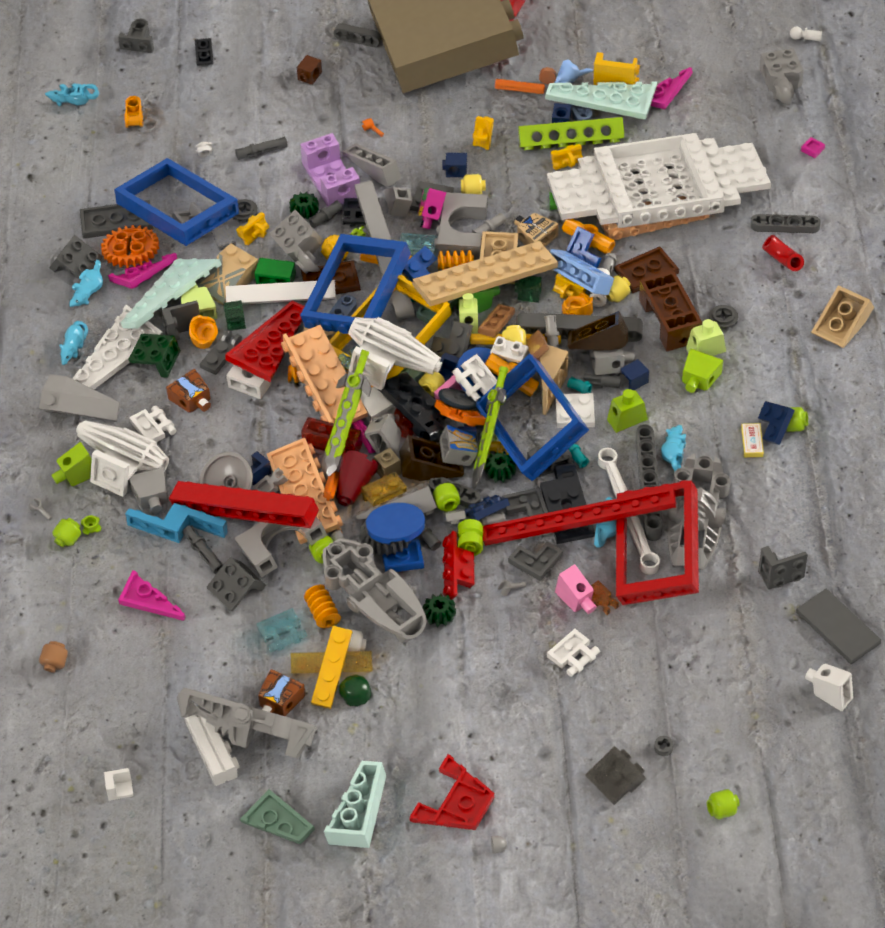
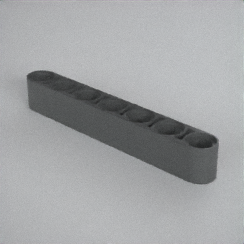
[516,313,643,342]
[636,424,663,541]

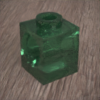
[514,276,542,303]
[223,300,246,331]

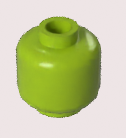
[786,407,808,432]
[433,483,461,512]
[52,518,81,547]
[309,535,333,564]
[706,789,740,819]

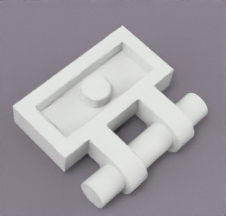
[452,354,497,402]
[129,406,177,442]
[547,629,600,677]

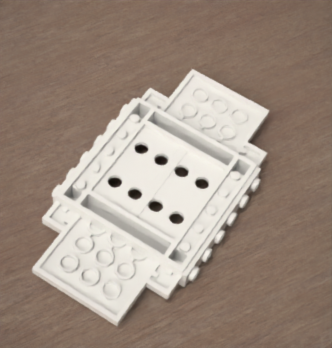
[547,133,771,228]

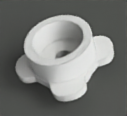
[195,142,213,157]

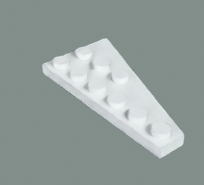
[72,305,163,389]

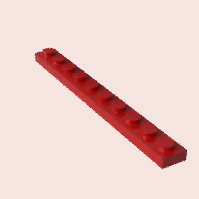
[483,487,676,546]

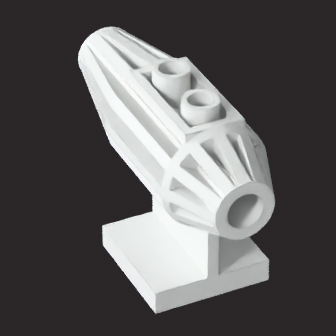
[348,317,442,390]
[76,420,169,497]

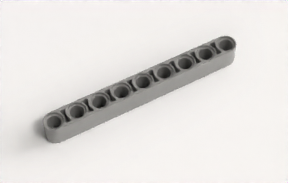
[354,180,415,321]

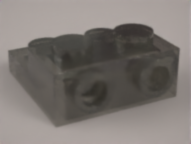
[585,746,646,805]

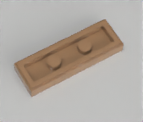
[478,304,515,338]
[526,330,549,360]

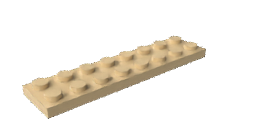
[412,241,558,306]

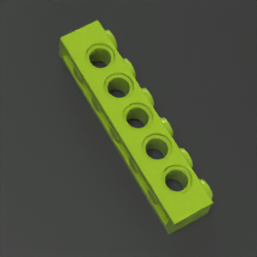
[518,117,624,150]

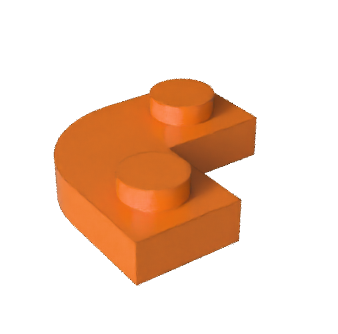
[434,400,486,427]

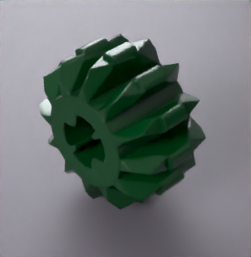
[289,191,319,220]
[484,451,516,483]
[422,593,456,628]

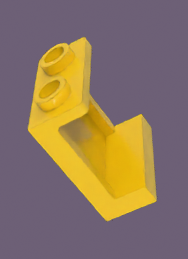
[593,52,640,85]

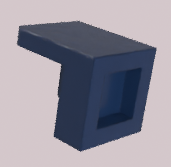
[439,352,459,382]
[621,359,649,390]
[251,451,271,485]

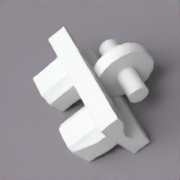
[490,336,529,363]

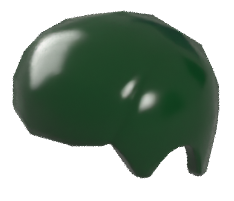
[339,674,371,706]

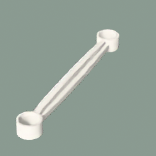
[598,448,660,575]

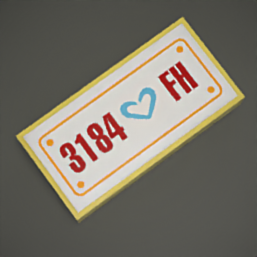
[741,423,764,458]

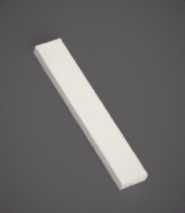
[225,280,336,305]

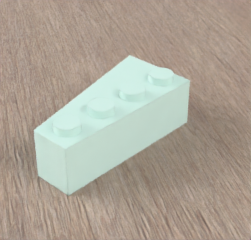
[324,761,386,848]

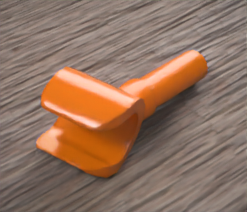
[362,118,384,137]

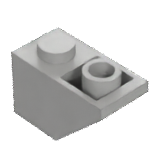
[384,187,413,217]

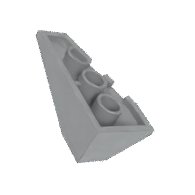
[39,374,120,421]
[356,481,437,519]

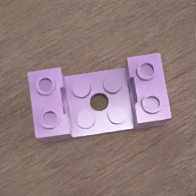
[300,133,360,207]

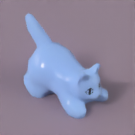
[555,60,593,83]

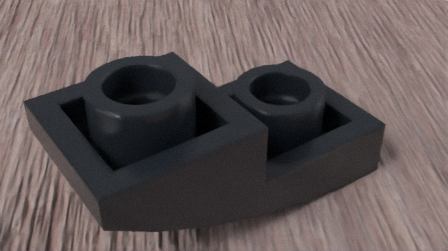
[195,38,214,66]

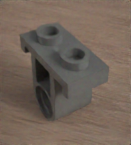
[118,18,154,53]

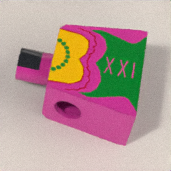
[418,188,446,230]

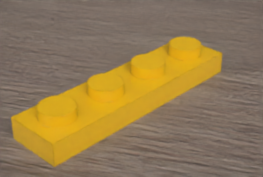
[311,626,353,709]

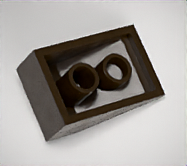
[567,311,628,350]
[399,435,464,481]

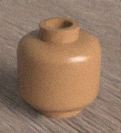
[39,641,68,673]

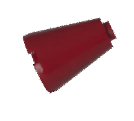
[336,450,379,506]

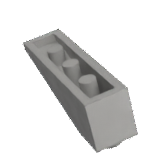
[342,143,401,187]

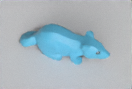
[45,84,99,106]
[69,259,103,307]
[59,321,88,365]
[661,425,686,471]
[594,497,616,548]

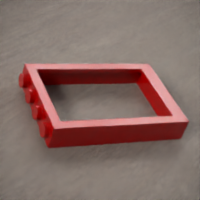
[616,480,699,605]

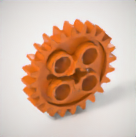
[101,225,159,268]

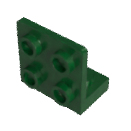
[128,334,181,378]

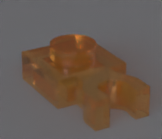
[591,580,619,615]

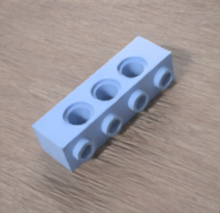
[550,249,614,295]

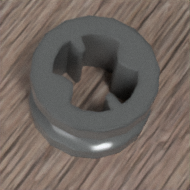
[654,736,673,756]

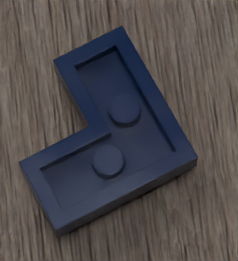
[758,401,795,445]

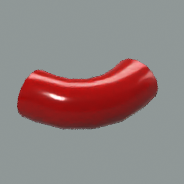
[762,235,804,271]

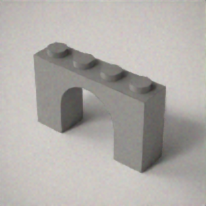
[434,192,488,259]
[234,517,327,578]

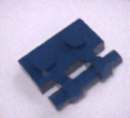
[465,495,510,521]

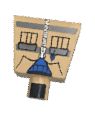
[514,213,558,247]

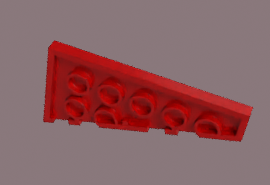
[225,300,305,382]

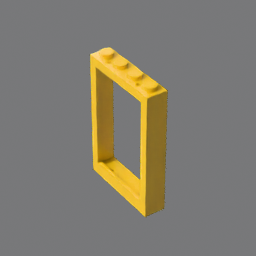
[329,274,451,380]

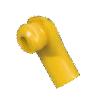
[489,441,508,455]

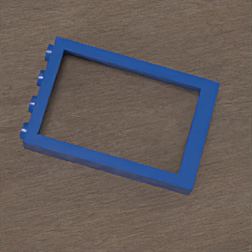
[114,158,239,246]
[300,234,411,334]
[476,354,589,481]

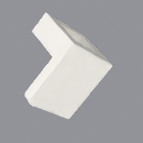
[104,768,133,801]

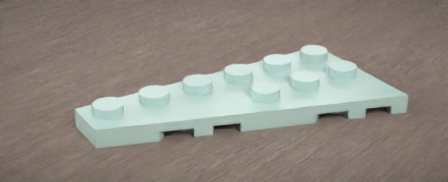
[545,81,657,120]
[120,258,222,329]

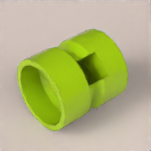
[457,519,483,556]

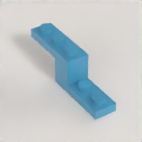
[125,503,228,543]

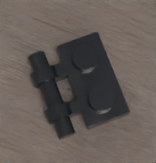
[343,198,380,226]

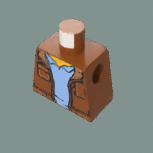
[166,369,211,413]
[258,669,305,716]

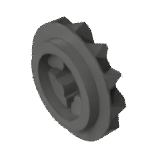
[233,199,258,222]
[709,305,738,330]

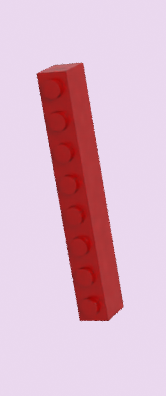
[169,481,319,528]

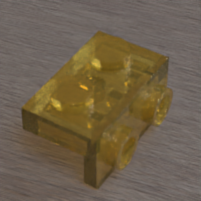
[361,472,407,507]

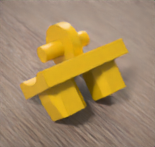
[472,116,494,150]
[551,144,583,170]
[236,212,269,245]
[553,273,587,299]

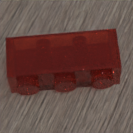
[301,417,363,454]

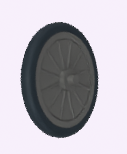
[438,388,476,410]

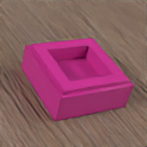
[801,137,825,158]

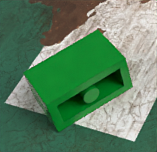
[255,258,296,284]

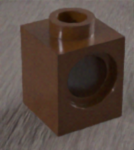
[297,55,322,85]

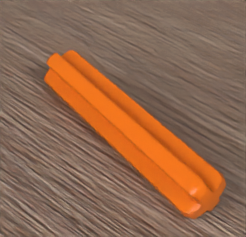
[495,79,545,94]
[323,470,339,501]

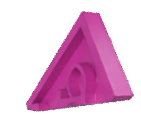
[650,67,693,109]
[108,253,178,289]
[118,570,186,621]

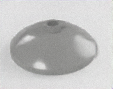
[199,452,253,490]

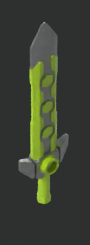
[321,350,372,479]
[472,366,509,490]

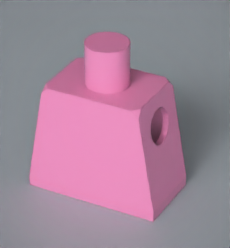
[555,564,597,614]

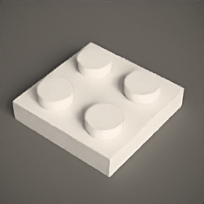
[556,393,595,428]

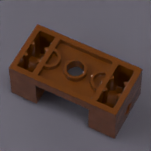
[639,271,702,352]

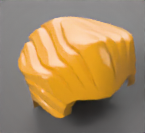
[562,292,593,315]
[189,315,218,349]

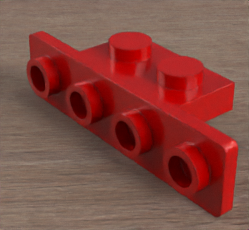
[442,531,475,600]

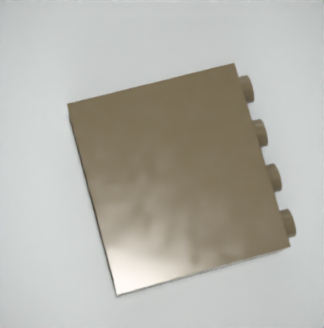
[367,0,524,93]

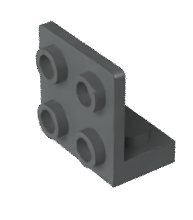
[49,235,102,278]
[162,300,200,341]
[758,546,808,590]
[207,557,266,611]

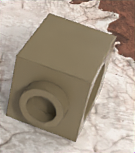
[374,448,401,483]

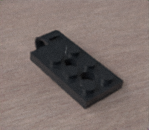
[378,372,447,443]
[540,462,595,544]

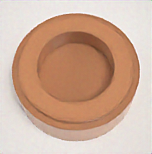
[539,67,557,84]

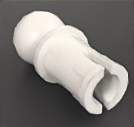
[790,26,822,42]

